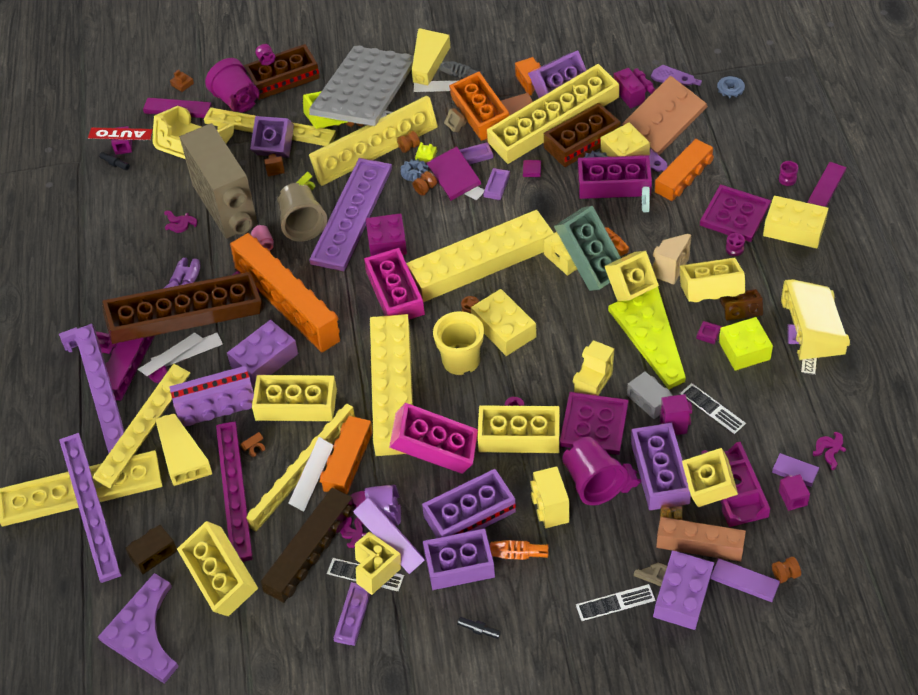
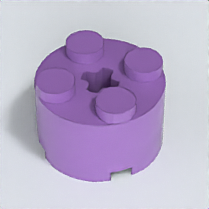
[365,485,401,526]

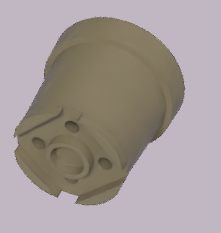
[277,183,327,242]

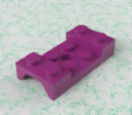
[701,442,770,527]

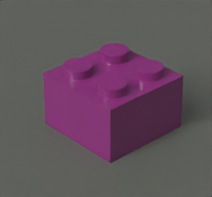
[366,213,407,256]

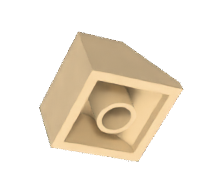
[652,234,691,285]

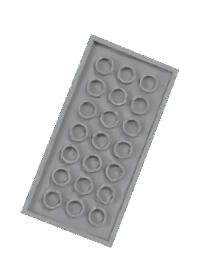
[309,46,414,126]

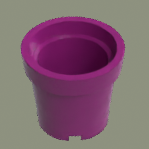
[205,58,259,113]
[562,437,628,505]

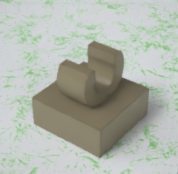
[444,108,467,132]

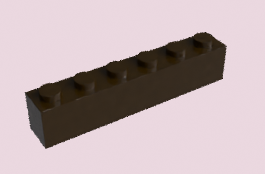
[260,487,355,603]

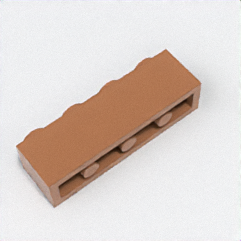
[656,517,746,562]

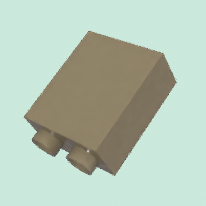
[179,123,258,239]

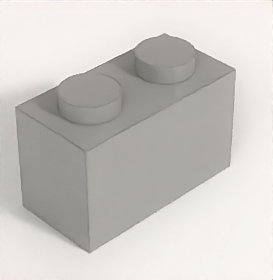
[627,372,672,419]

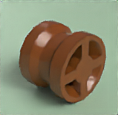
[461,296,480,314]

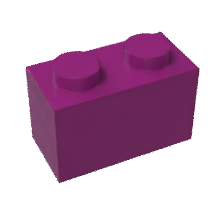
[660,394,692,435]

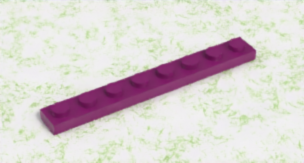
[216,421,253,562]

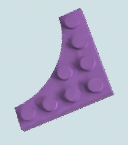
[98,573,178,684]

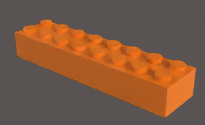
[230,233,340,353]

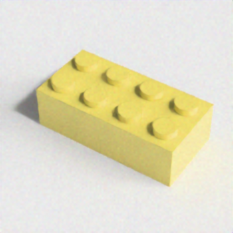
[252,375,337,421]
[478,406,560,453]
[177,521,258,616]

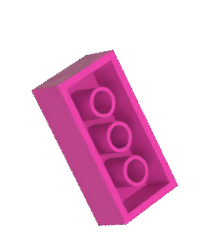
[364,248,425,320]
[389,403,478,474]

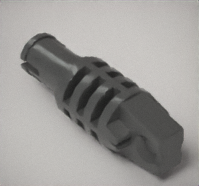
[439,60,485,79]

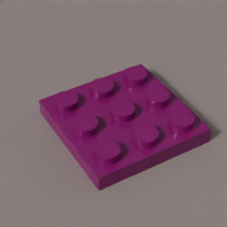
[699,184,771,242]
[560,392,629,455]

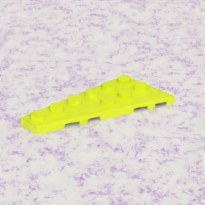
[608,286,686,390]

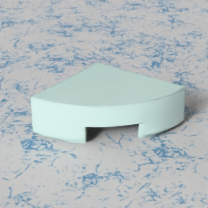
[642,187,650,212]

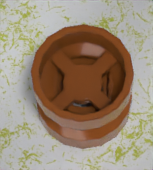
[397,130,420,153]
[412,171,437,195]
[772,556,801,584]

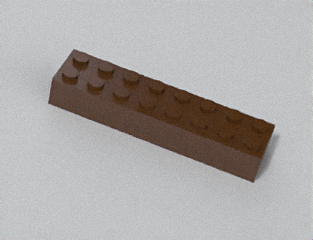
[102,272,261,344]

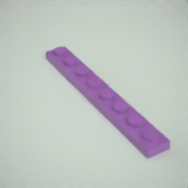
[74,324,125,453]
[59,433,121,583]

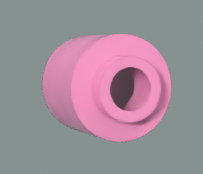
[251,225,274,251]

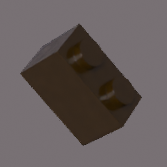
[125,525,177,575]

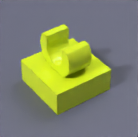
[415,142,437,163]
[296,171,315,190]

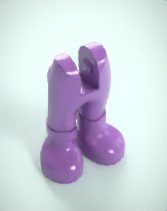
[163,257,200,289]

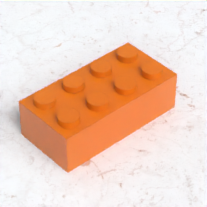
[449,72,510,141]

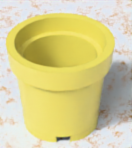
[433,312,484,375]

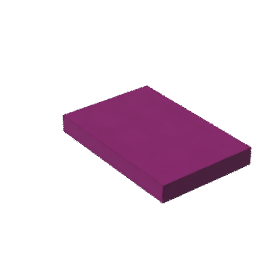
[427,146,481,201]

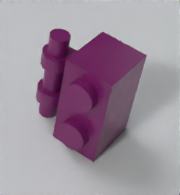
[614,68,655,109]

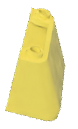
[152,106,234,159]
[781,279,850,360]

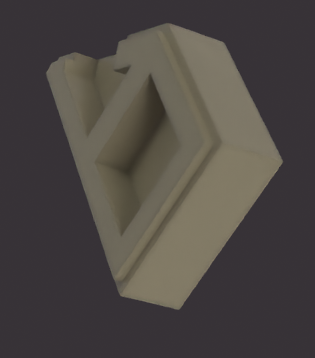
[634,562,667,586]

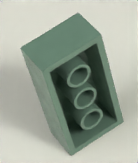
[554,206,621,291]

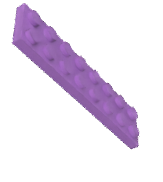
[309,158,392,271]

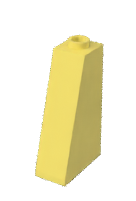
[412,28,450,86]
[155,414,212,486]

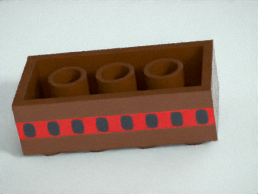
[244,44,320,100]
[544,103,620,167]

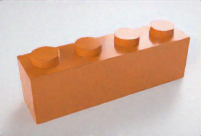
[655,139,714,201]
[320,416,373,494]

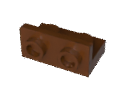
[720,289,763,321]

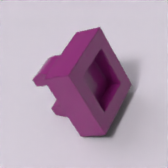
[621,464,641,493]

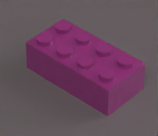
[578,155,652,199]

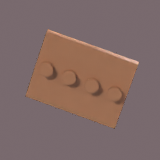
[622,75,708,155]

